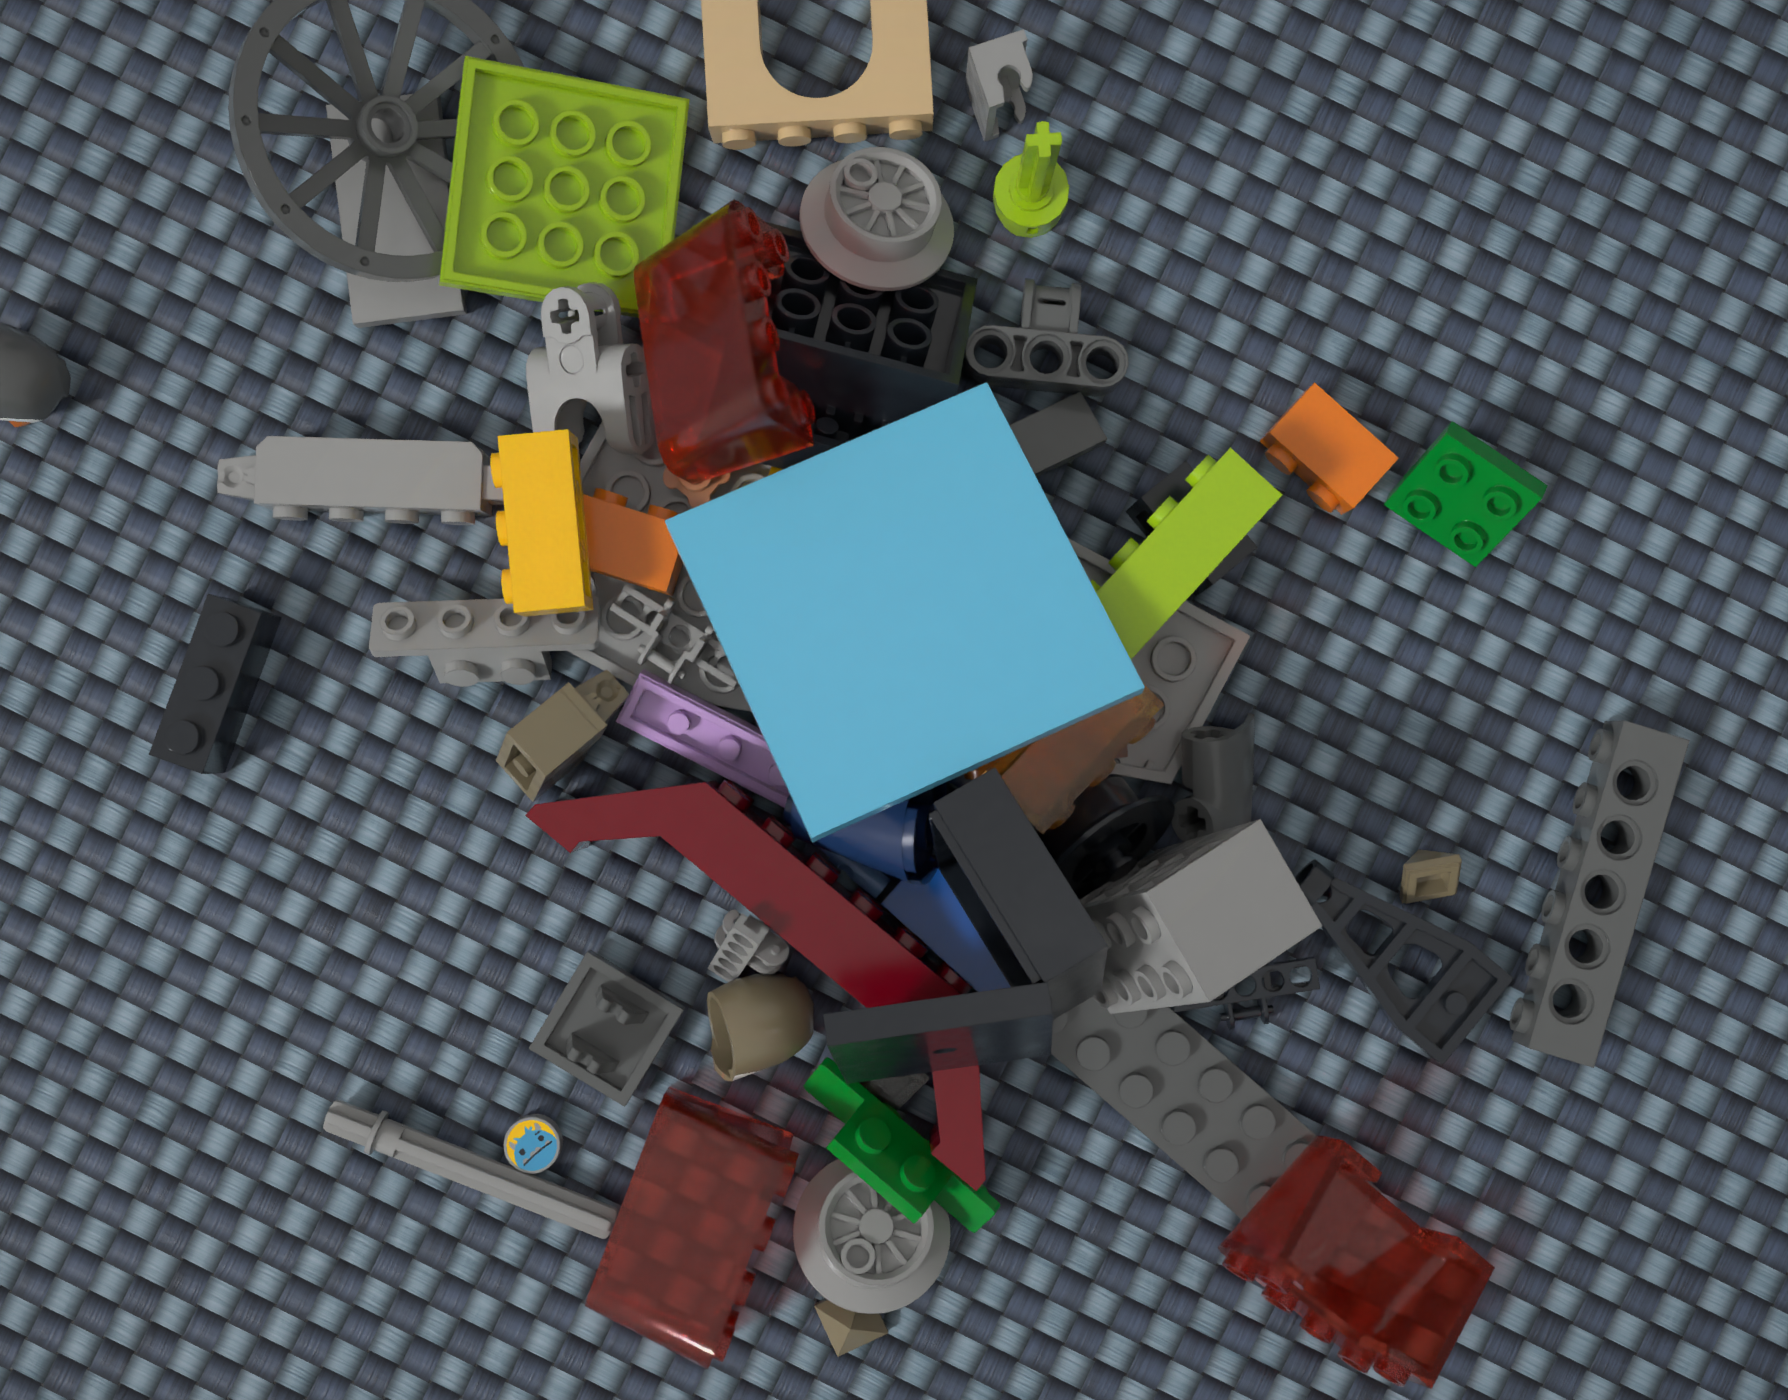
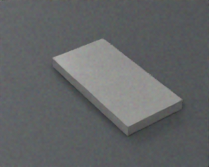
[326,94,467,328]

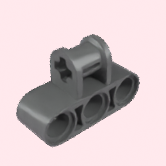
[963,278,1129,397]

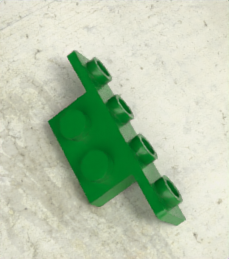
[803,1057,1001,1233]

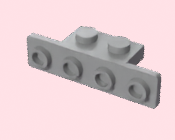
[369,595,601,687]

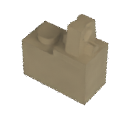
[496,669,629,802]

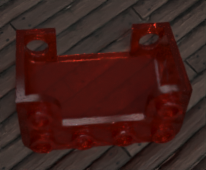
[634,199,815,484]
[585,1087,799,1370]
[1218,1135,1495,1389]

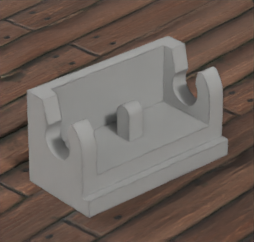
[965,29,1033,142]

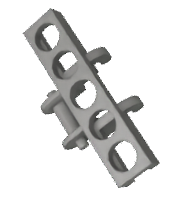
[609,583,738,689]
[708,910,789,982]

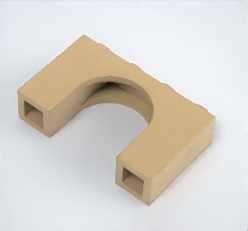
[701,0,934,150]

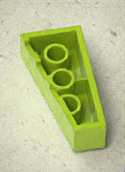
[1090,447,1282,660]

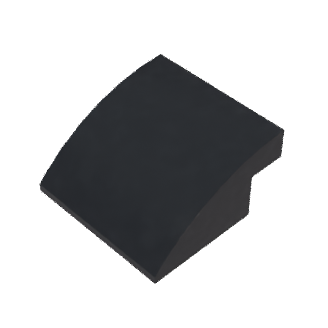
[703,221,978,469]

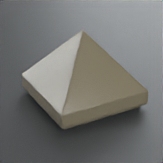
[1400,849,1462,904]
[814,1298,888,1357]

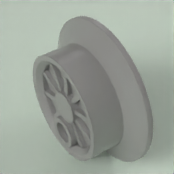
[799,147,954,291]
[793,1159,951,1314]

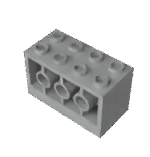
[1079,819,1322,1014]

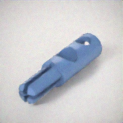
[818,847,891,899]

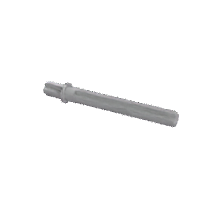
[323,1100,618,1239]

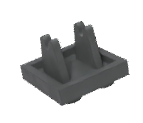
[528,949,686,1107]

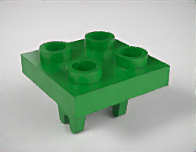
[1384,421,1548,567]

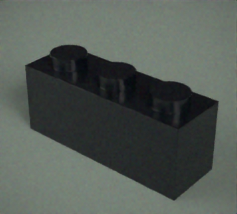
[149,594,282,774]

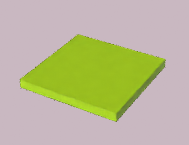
[439,56,690,321]

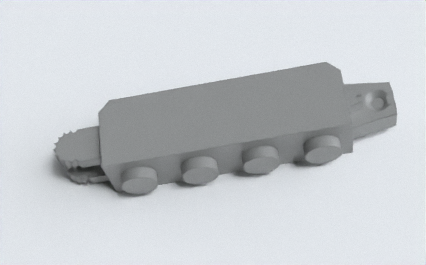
[217,436,504,525]

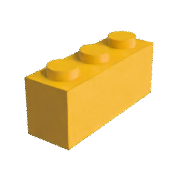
[490,429,594,617]

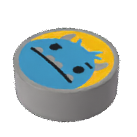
[504,1114,563,1174]

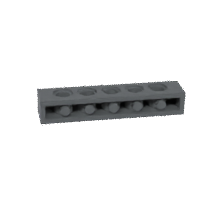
[1510,720,1690,1068]

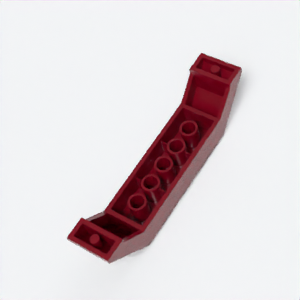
[525,780,986,1191]

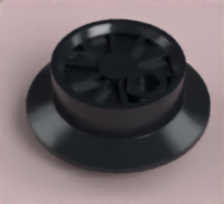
[1037,777,1175,899]

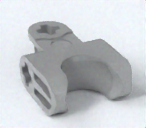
[526,282,656,454]

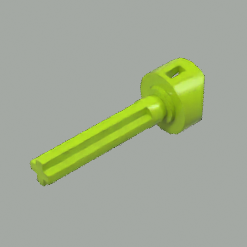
[993,121,1069,238]

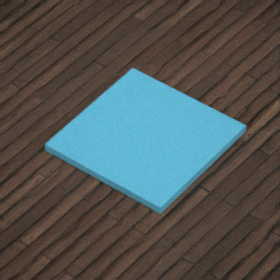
[665,382,1145,843]

